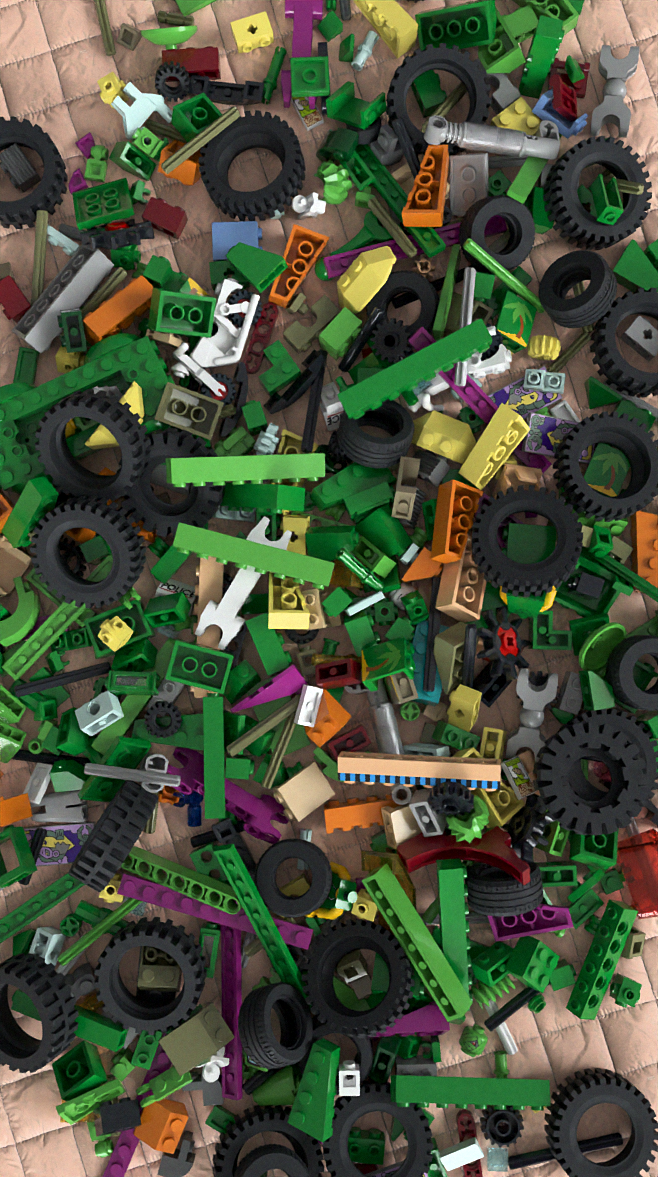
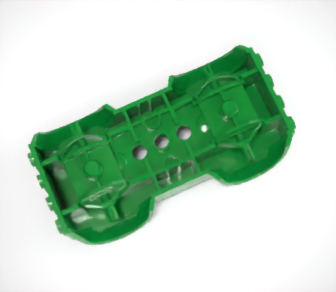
[0,333,176,495]

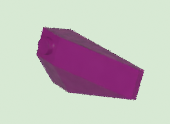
[230,664,308,713]
[488,904,574,942]
[368,1001,450,1037]

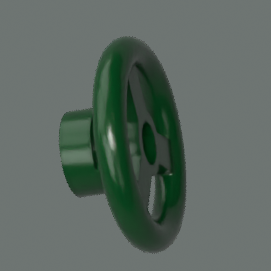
[315,444,347,474]

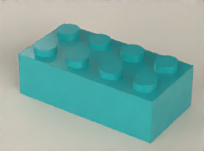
[411,620,450,707]

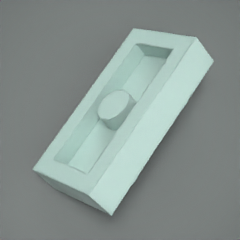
[47,225,80,257]

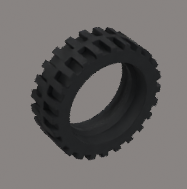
[386,43,492,156]
[0,116,68,229]
[590,288,658,398]
[35,389,151,501]
[68,780,158,892]
[94,917,207,1035]
[0,953,79,1073]

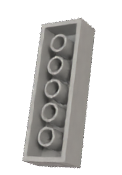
[11,245,114,354]

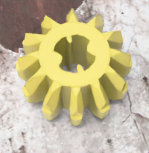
[527,335,561,361]

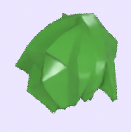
[314,159,352,205]
[446,794,490,843]

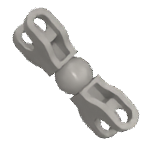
[590,45,639,138]
[506,668,558,763]

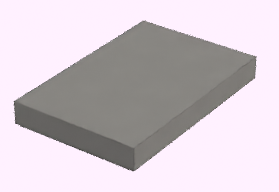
[449,153,488,216]

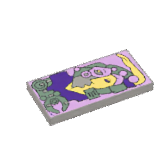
[488,365,563,420]
[521,412,596,464]
[19,821,96,867]

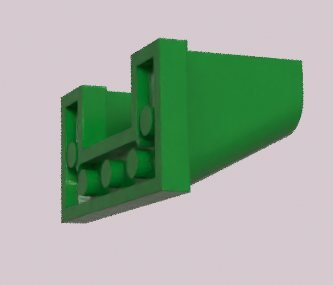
[554,551,634,617]

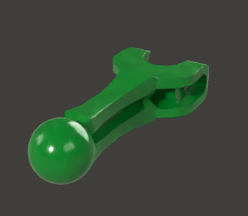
[314,206,405,281]

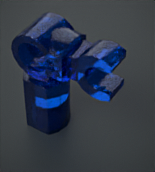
[173,790,204,827]

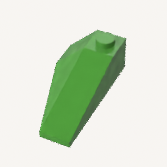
[478,6,526,73]

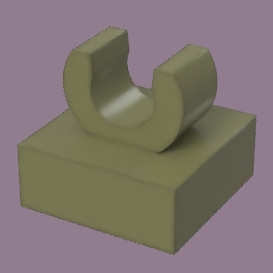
[285,292,309,315]

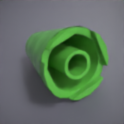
[252,1062,303,1106]

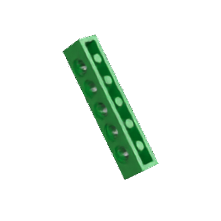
[566,899,638,1020]

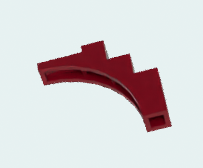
[396,826,530,885]

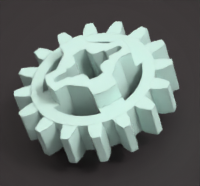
[253,423,279,455]

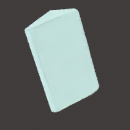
[439,1137,484,1171]

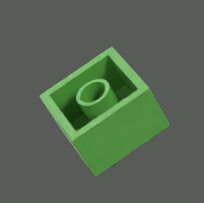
[319,307,362,361]

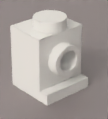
[339,1060,360,1096]

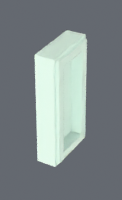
[345,591,385,616]

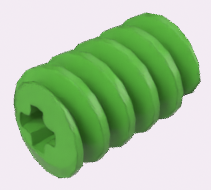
[471,975,516,1010]

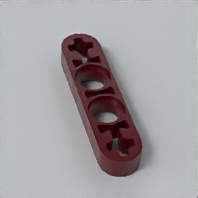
[243,302,279,374]
[456,1109,483,1177]

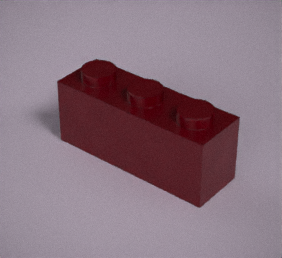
[162,46,221,82]

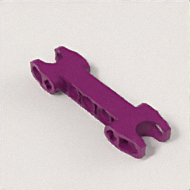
[281,0,323,109]
[166,747,289,844]

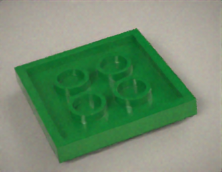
[72,178,135,230]

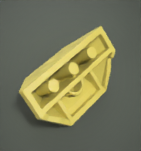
[337,246,396,314]
[85,381,145,450]
[411,410,477,464]

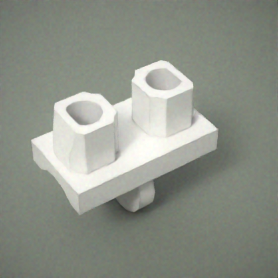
[292,192,326,220]
[195,1047,229,1082]

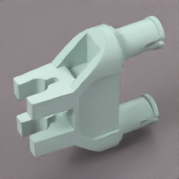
[111,82,173,145]

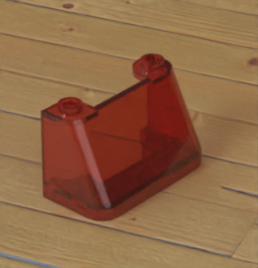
[616,829,658,920]

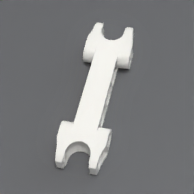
[195,516,292,650]

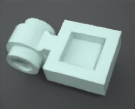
[399,543,419,566]

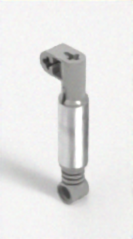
[424,115,560,160]
[344,672,413,805]

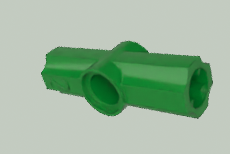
[73,900,129,936]

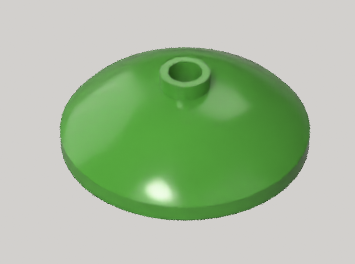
[140,26,198,50]
[579,622,627,672]

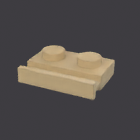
[146,329,191,351]

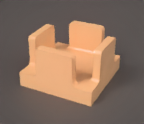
[492,463,543,500]

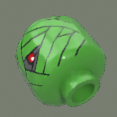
[459,1024,488,1057]

